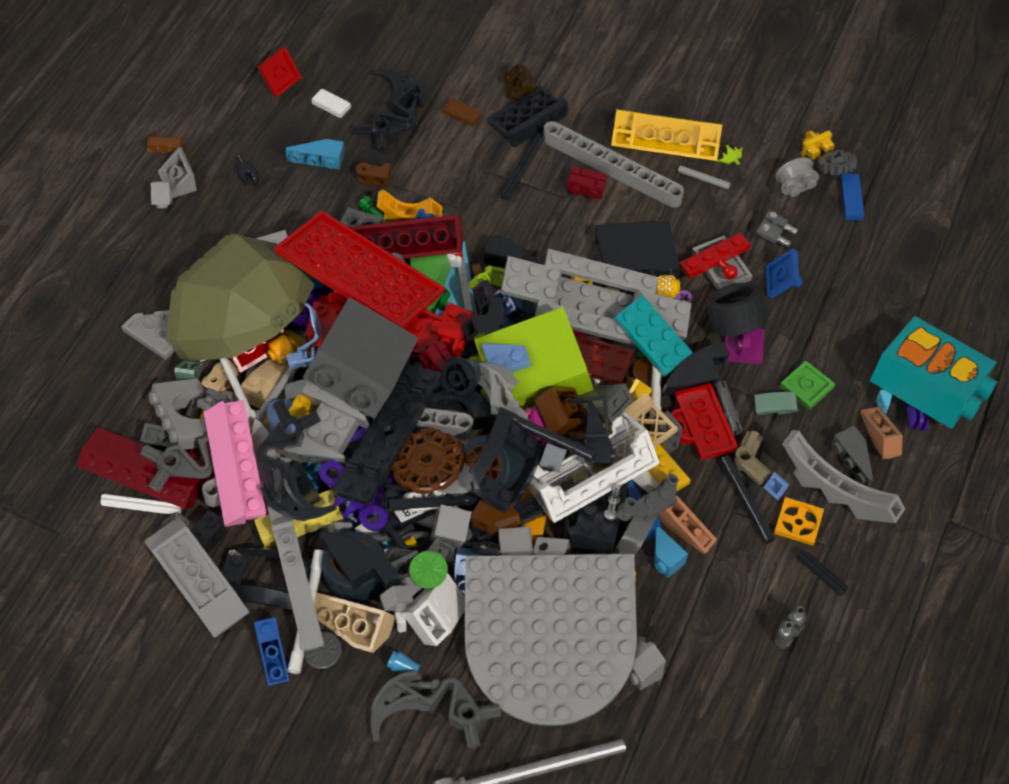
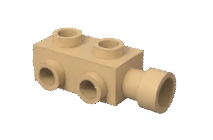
[201,359,242,398]

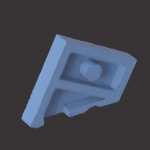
[482,343,532,373]

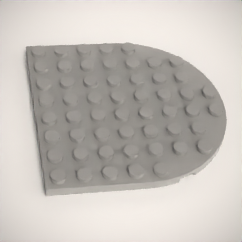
[465,554,637,726]

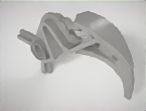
[477,363,528,430]

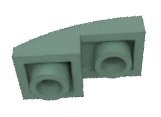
[754,392,798,416]

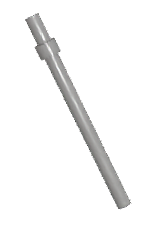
[249,346,311,435]

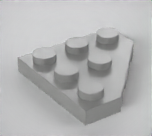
[122,310,175,360]

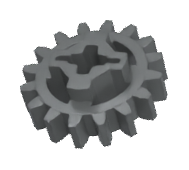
[818,150,857,175]

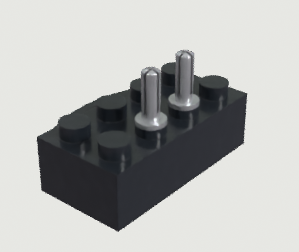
[563,474,629,555]

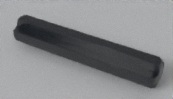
[796,549,848,596]

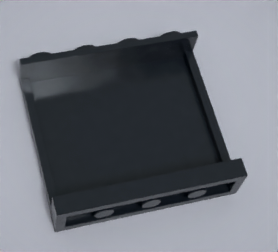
[595,221,680,285]

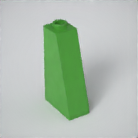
[410,255,451,318]

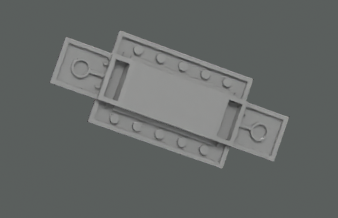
[500,249,691,346]

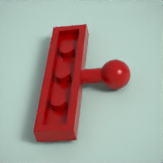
[679,233,751,280]

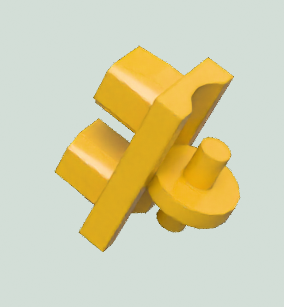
[800,131,834,160]

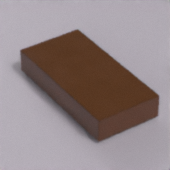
[443,98,482,127]

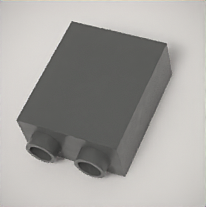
[303,297,418,418]

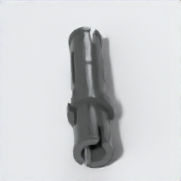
[714,381,743,436]

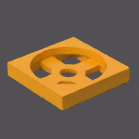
[774,497,824,546]

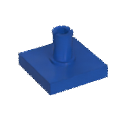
[766,249,802,298]

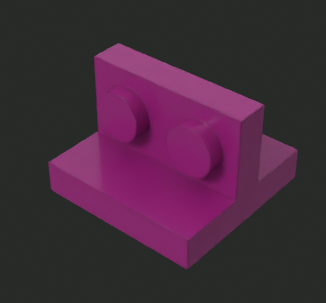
[725,329,764,365]

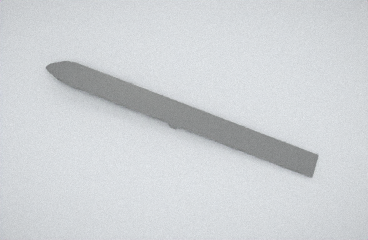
[251,419,324,652]

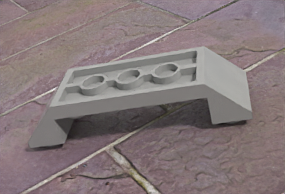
[144,517,249,638]

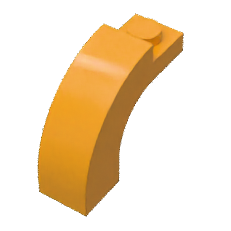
[377,190,442,222]

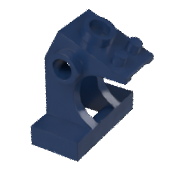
[494,290,537,329]

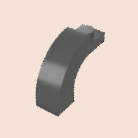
[612,494,658,557]

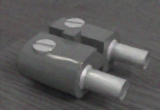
[756,210,798,247]
[774,606,806,649]

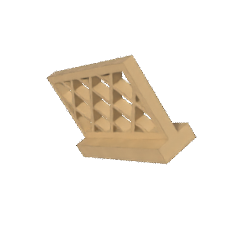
[584,393,678,468]

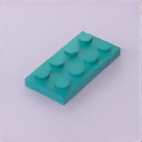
[613,295,693,377]

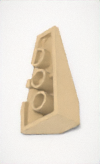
[241,359,298,408]
[314,593,396,653]

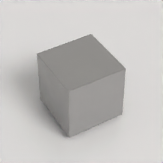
[430,505,471,548]

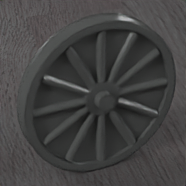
[304,632,342,669]

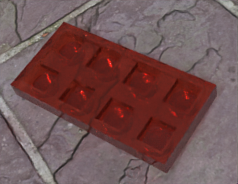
[574,334,635,384]

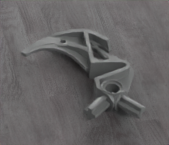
[140,388,232,492]
[371,671,501,749]

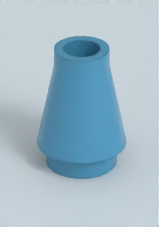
[387,651,420,673]

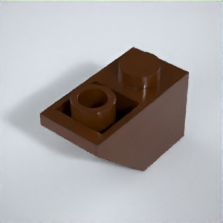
[470,498,520,534]

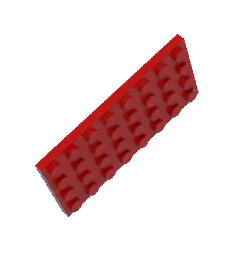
[274,211,445,329]

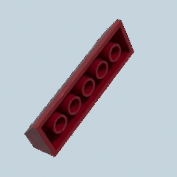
[349,215,464,259]
[76,427,204,509]

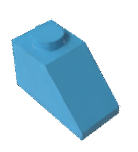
[654,527,688,578]

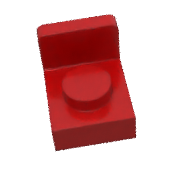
[437,326,465,357]

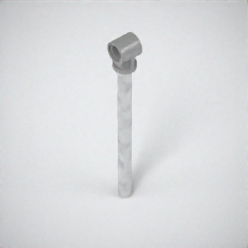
[433,739,626,784]

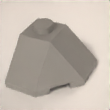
[628,636,666,690]

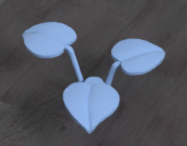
[287,304,322,370]

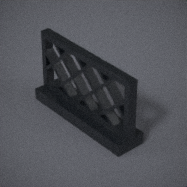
[487,86,568,148]

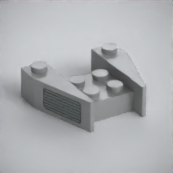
[275,381,370,467]

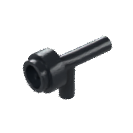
[380,476,408,507]
[378,515,414,550]

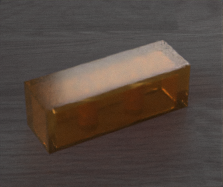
[147,136,183,154]

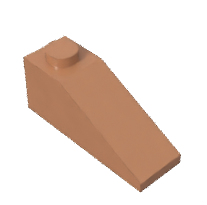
[860,407,902,459]
[657,496,717,554]

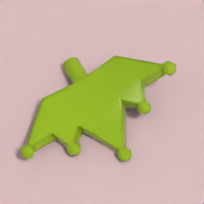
[717,145,743,165]

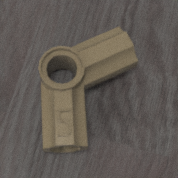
[733,430,771,485]

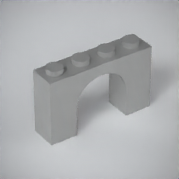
[149,378,207,450]

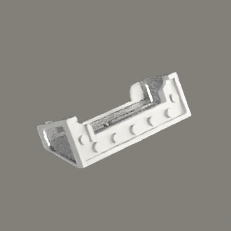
[528,413,660,523]

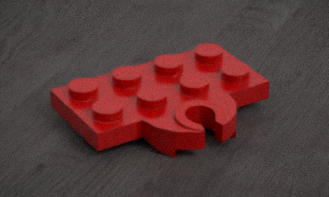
[671,383,738,461]

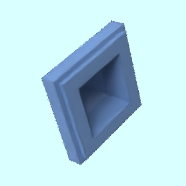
[763,472,790,500]

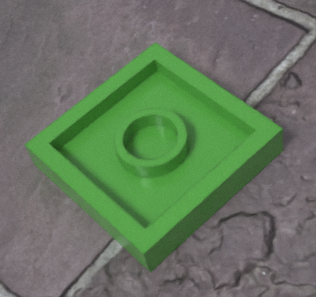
[780,361,835,410]

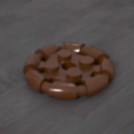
[391,428,464,494]

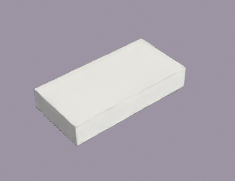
[312,89,351,118]

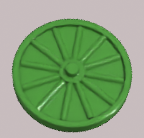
[409,551,448,589]

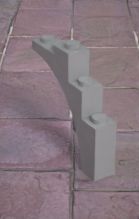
[783,430,905,523]

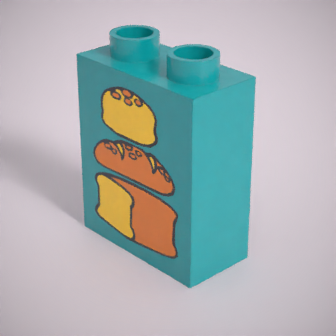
[870,316,998,429]

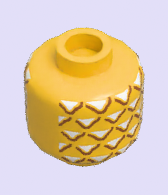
[655,275,680,299]

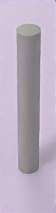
[678,165,731,189]

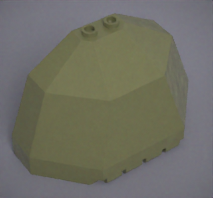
[166,234,314,361]

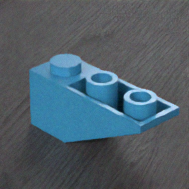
[286,139,344,170]

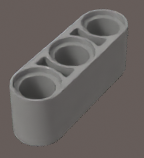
[414,408,473,440]

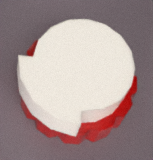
[447,253,463,267]

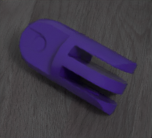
[905,402,929,431]

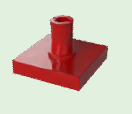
[257,47,301,97]

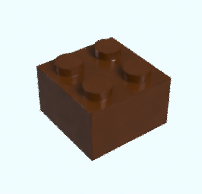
[534,387,588,435]

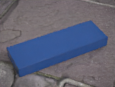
[840,173,864,220]

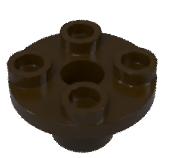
[503,64,536,100]

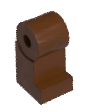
[356,163,392,188]

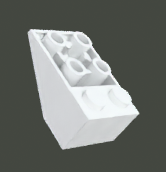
[401,573,465,646]

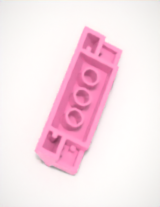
[204,400,266,527]

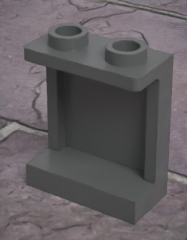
[580,384,633,423]

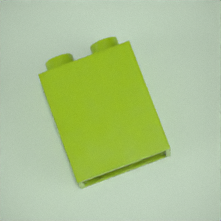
[469,307,594,410]

